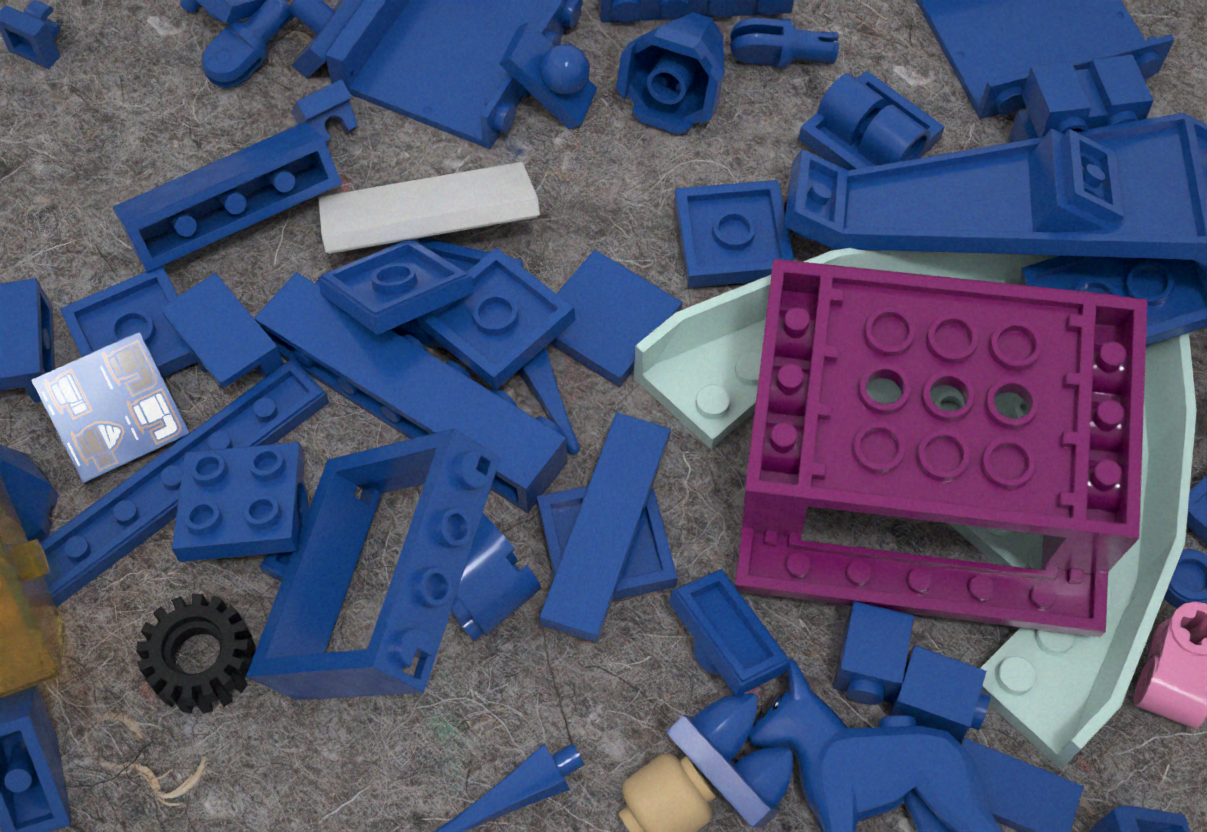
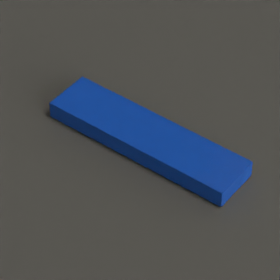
[539,412,671,643]

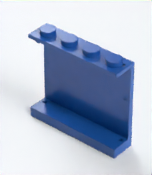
[325,0,583,149]
[916,0,1174,119]

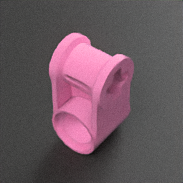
[1133,601,1207,729]

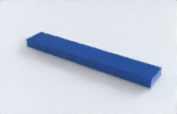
[10,358,329,613]

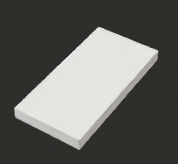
[318,162,540,254]

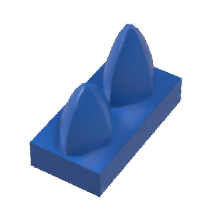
[666,693,793,828]

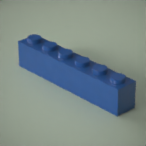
[254,272,567,513]

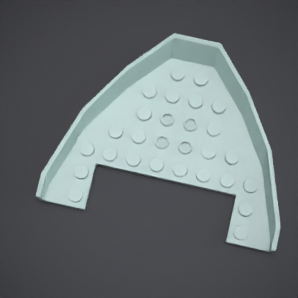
[634,248,1197,770]

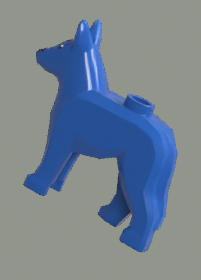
[747,659,1002,832]

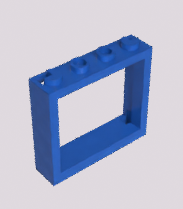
[246,428,500,700]

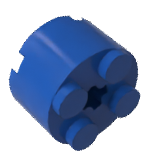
[451,513,541,642]

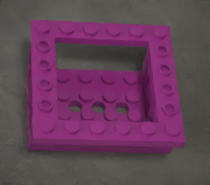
[735,259,1147,637]

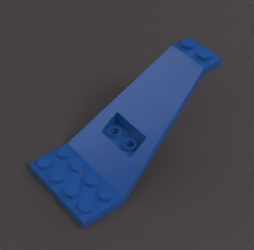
[784,113,1207,271]

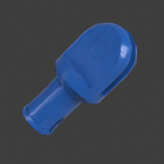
[202,0,295,88]
[730,18,839,69]

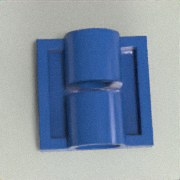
[798,70,945,170]
[172,442,309,562]

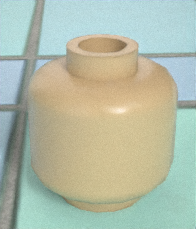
[619,753,717,832]

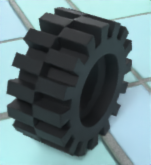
[136,594,256,714]

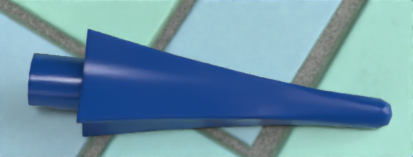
[517,347,580,455]
[434,743,585,832]

